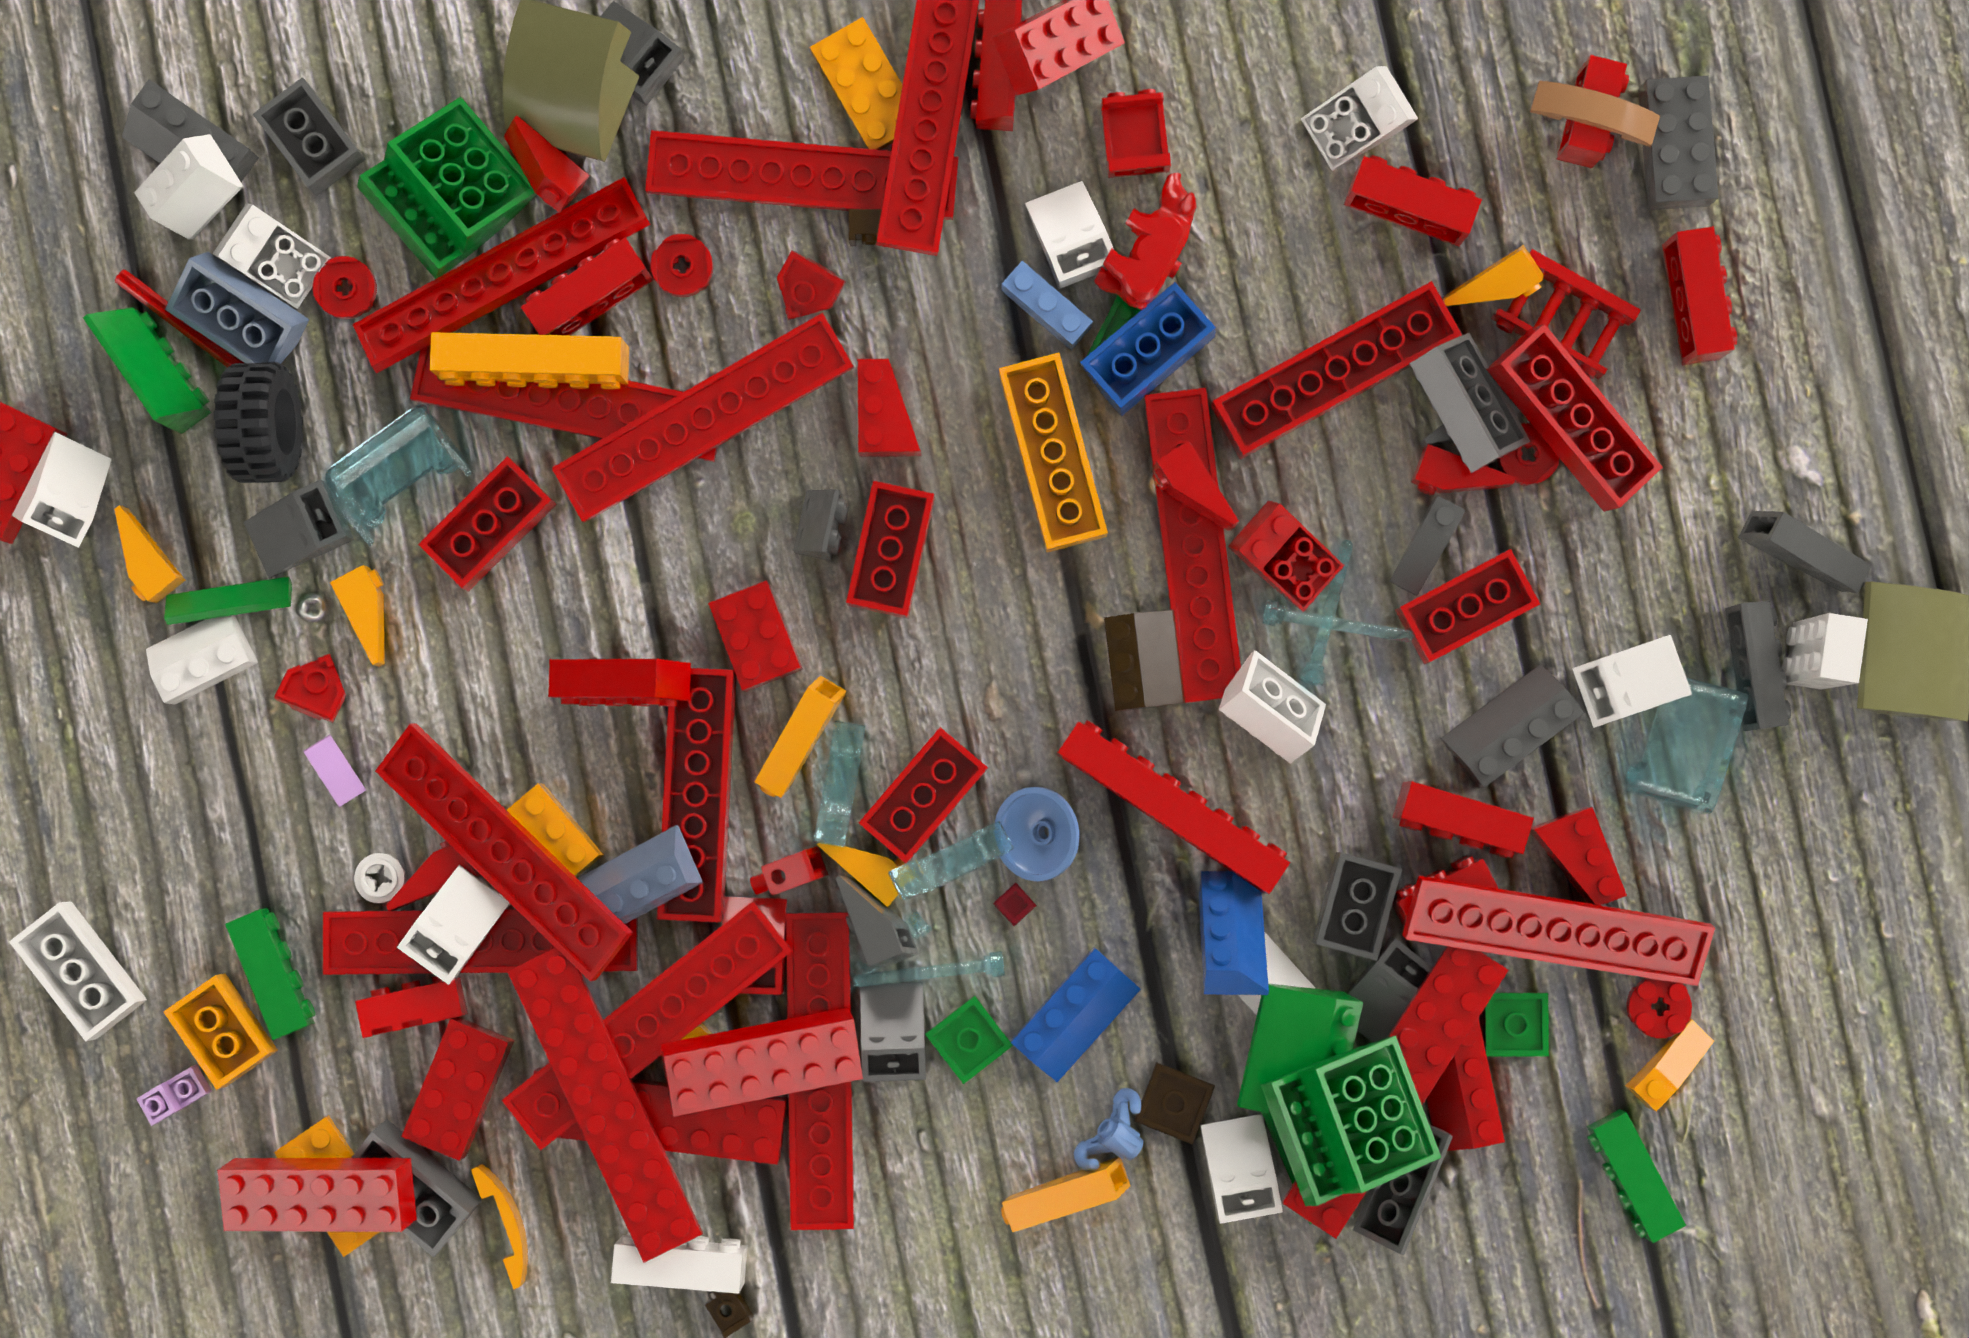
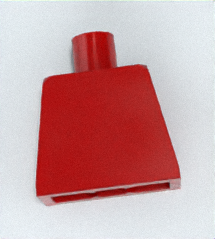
[750,846,829,896]

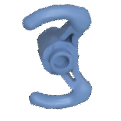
[1074,1088,1143,1171]

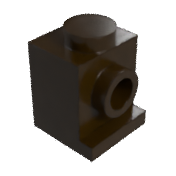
[849,209,882,246]
[705,1291,754,1338]

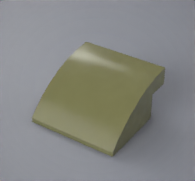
[503,0,639,162]
[1857,582,1969,721]

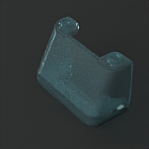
[1625,677,1748,814]

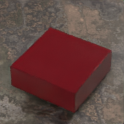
[993,883,1037,926]

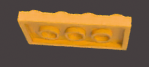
[810,17,902,150]
[274,1115,380,1257]

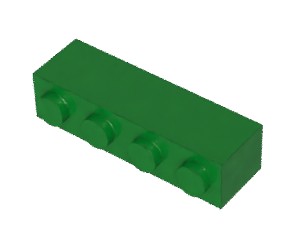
[225,908,315,1040]
[1587,1109,1687,1243]

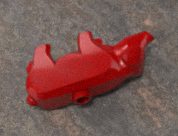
[1094,173,1197,310]

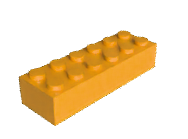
[430,332,629,389]
[999,352,1108,553]

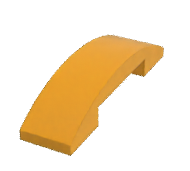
[471,1164,528,1290]

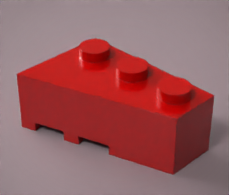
[857,359,922,457]
[1530,807,1627,905]
[355,976,468,1038]

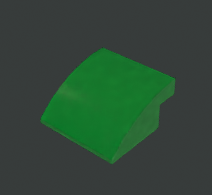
[357,96,537,279]
[1260,1036,1442,1206]

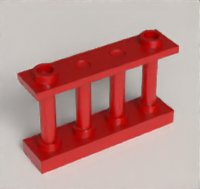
[1491,249,1641,379]

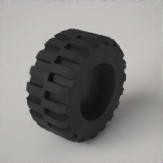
[214,362,303,483]

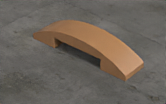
[1530,81,1660,147]

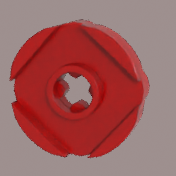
[650,234,714,297]
[313,256,377,319]
[1497,423,1559,486]
[1626,978,1692,1038]

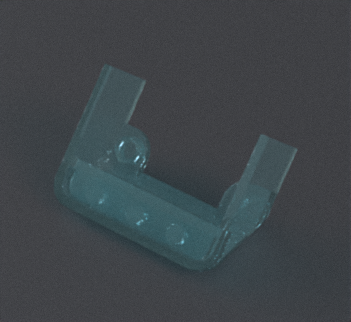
[325,404,472,546]

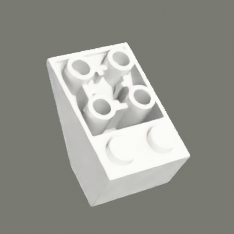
[1301,66,1418,171]
[1025,181,1113,289]
[213,203,331,309]
[12,432,112,548]
[1572,635,1692,728]
[397,865,510,985]
[1200,1114,1283,1224]

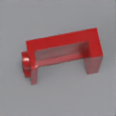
[1101,89,1171,178]

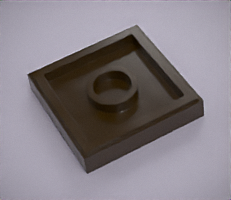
[1134,1062,1215,1145]

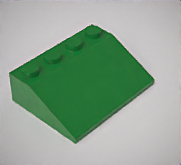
[82,307,212,434]
[1237,984,1363,1114]

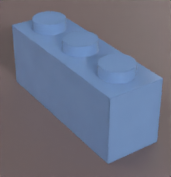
[1002,261,1093,351]

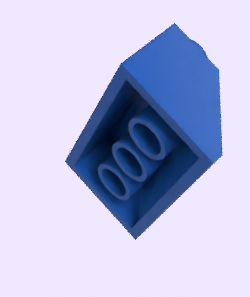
[1080,282,1216,417]
[1199,871,1269,995]
[1011,947,1141,1082]

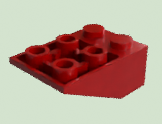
[1227,500,1345,612]
[722,897,787,995]

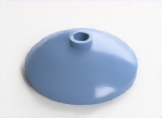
[994,787,1079,881]

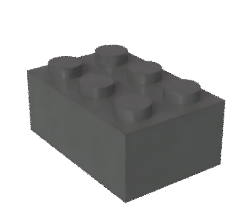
[253,77,366,196]
[1312,852,1402,961]

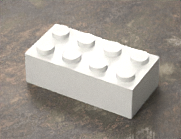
[1782,613,1868,690]
[9,902,147,1041]
[611,1231,748,1293]

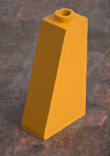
[754,675,847,798]
[1001,1157,1131,1233]

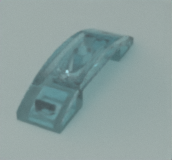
[813,721,866,847]
[888,821,1014,901]

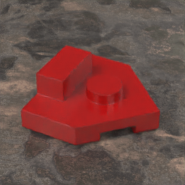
[777,250,846,320]
[274,653,346,723]

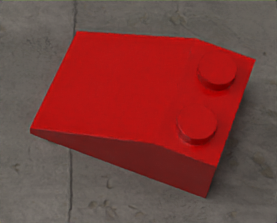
[1152,441,1239,531]

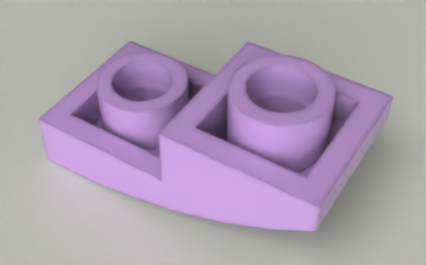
[303,734,366,807]
[136,1064,212,1126]

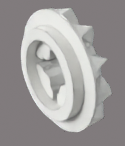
[354,853,405,903]

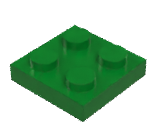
[1483,992,1549,1057]
[925,995,1013,1084]

